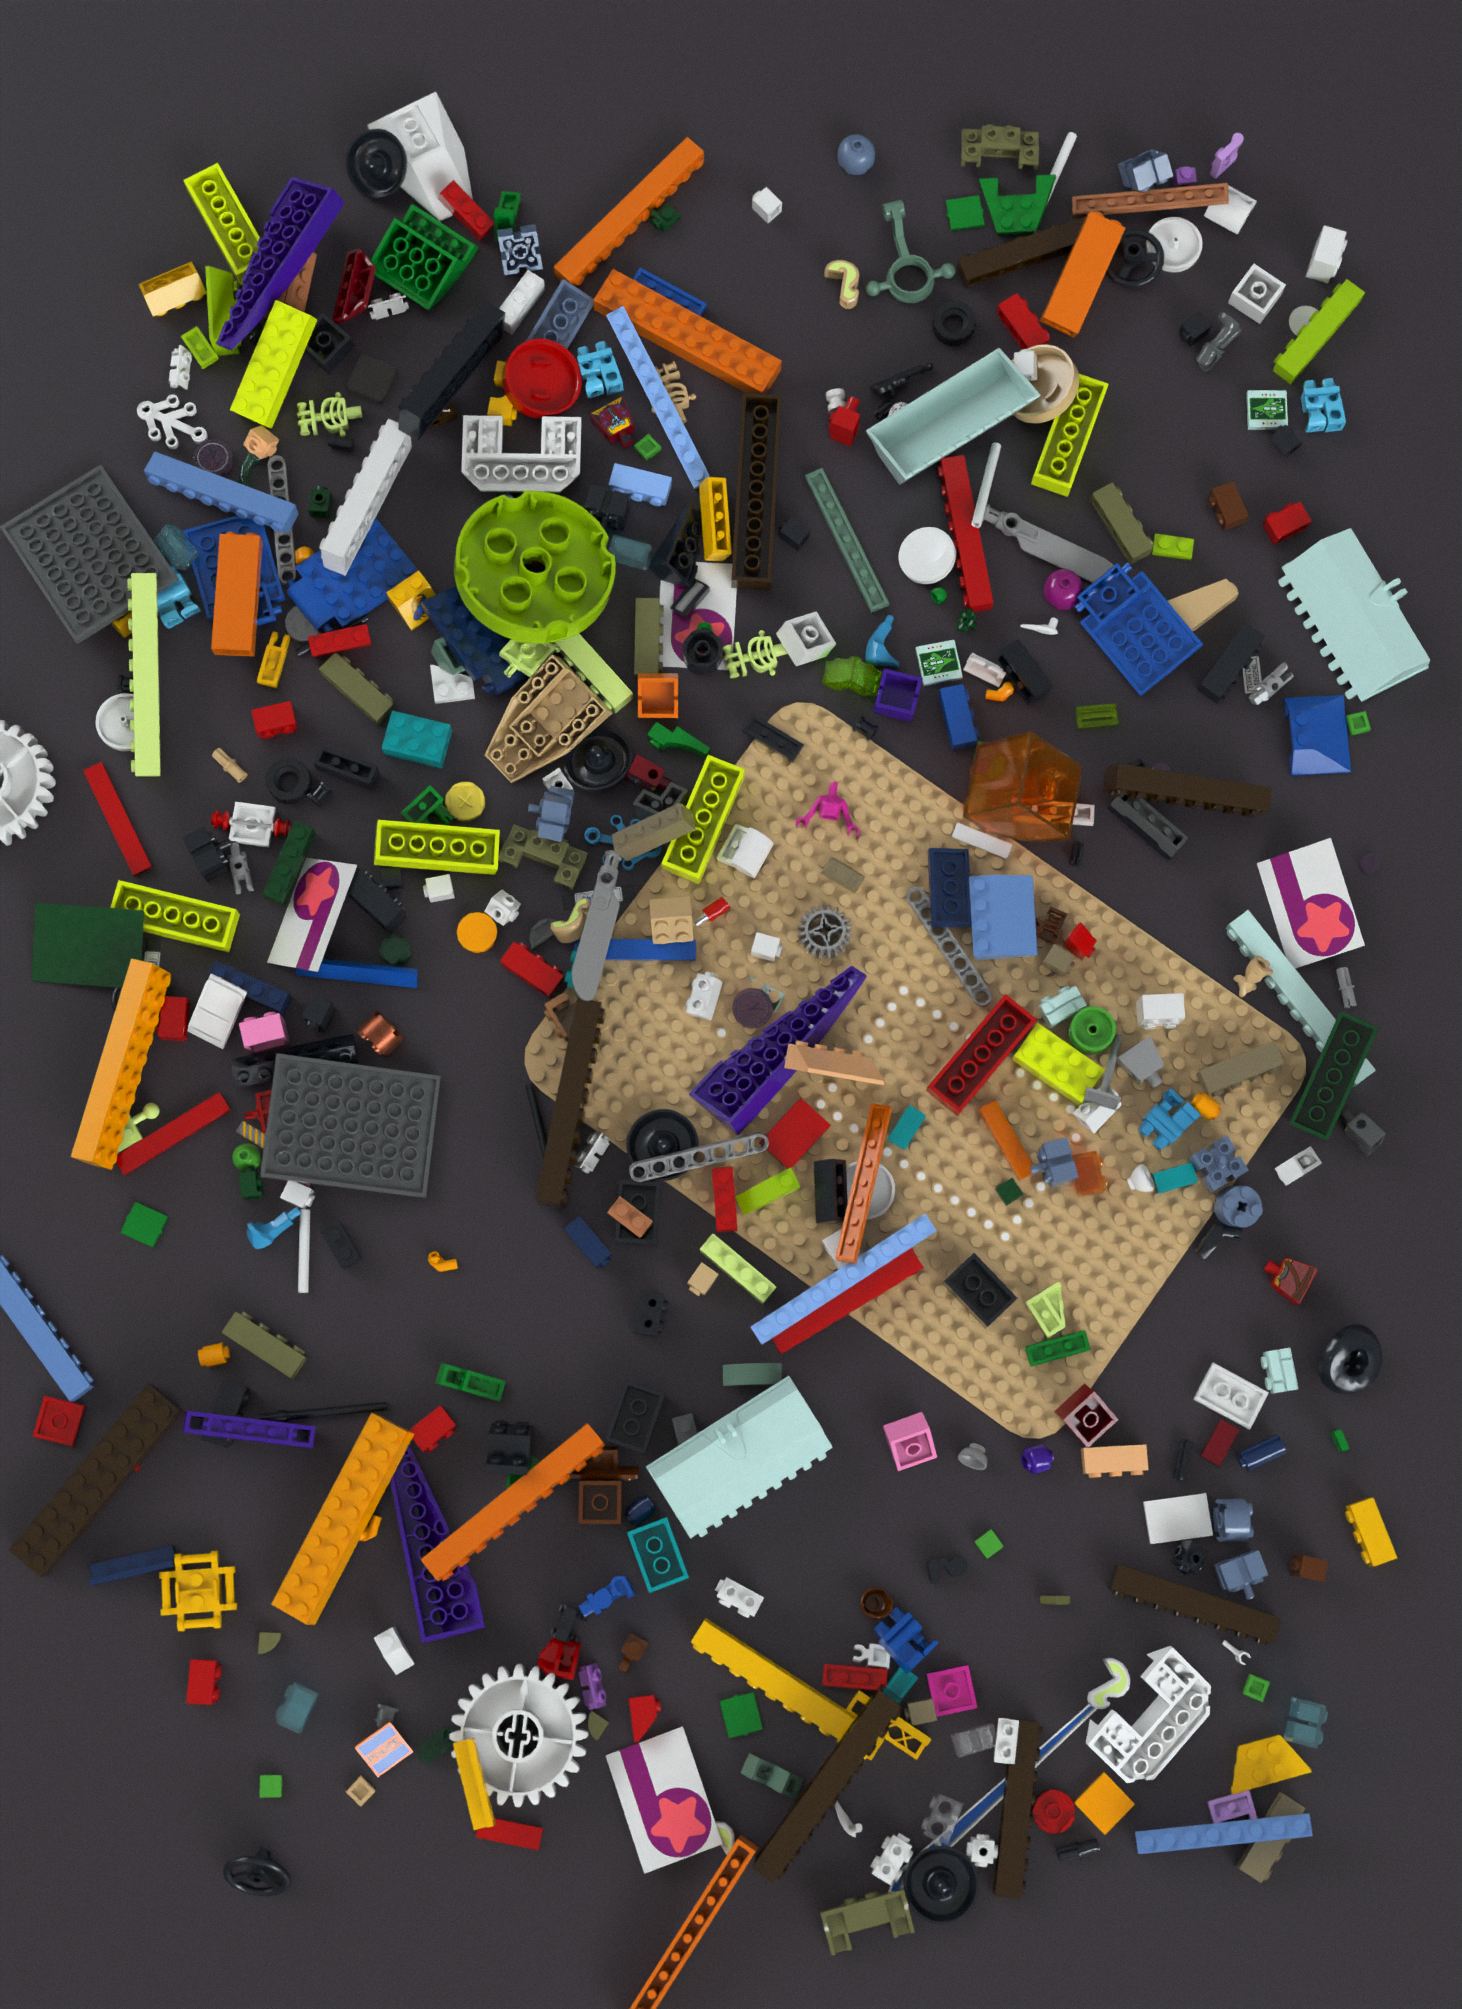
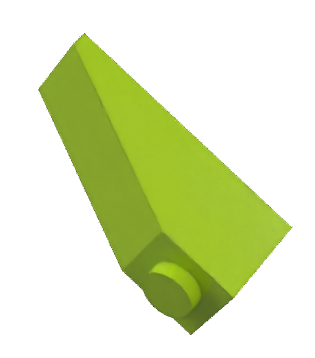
[735,1168,800,1216]

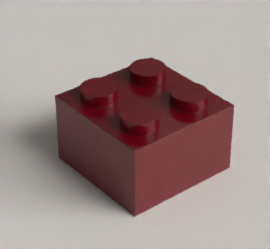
[1054,1383,1118,1448]

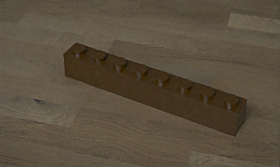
[957,211,1106,288]
[1108,1564,1281,1646]
[993,1718,1043,1900]

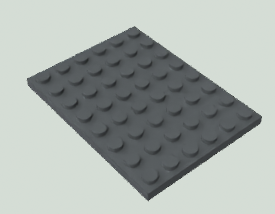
[0,464,179,644]
[260,1053,441,1198]

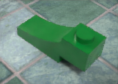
[647,722,710,760]
[435,1363,506,1402]

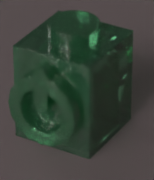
[378,934,412,967]

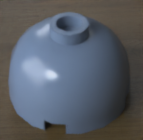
[837,134,876,175]

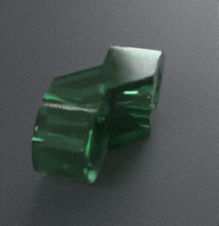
[417,1727,455,1764]

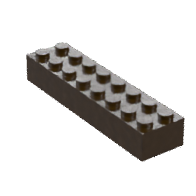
[1102,764,1272,817]

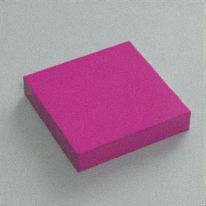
[926,1665,977,1717]

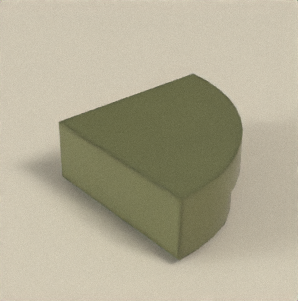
[1040,1596,1070,1605]
[258,1632,282,1654]
[588,1711,609,1741]

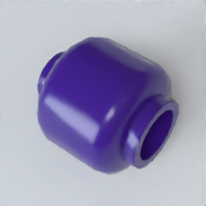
[1021,1444,1054,1474]

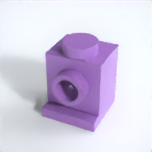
[1172,166,1197,188]

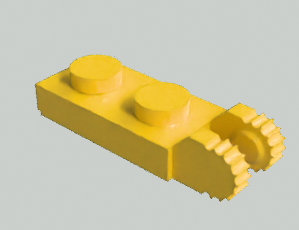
[257,631,290,688]

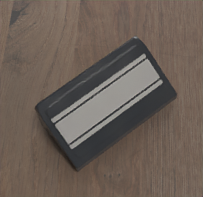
[670,579,710,620]

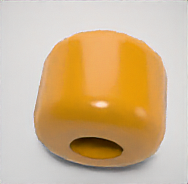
[295,546,314,565]

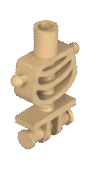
[651,361,696,424]

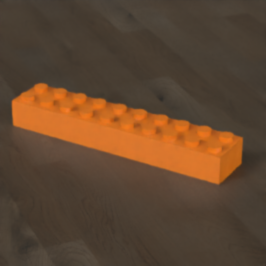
[593,269,782,394]

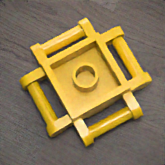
[159,1550,237,1632]

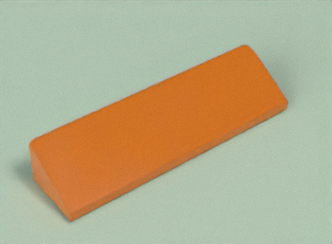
[978,1100,1033,1181]

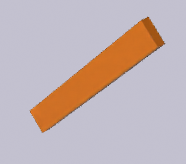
[835,1104,892,1264]

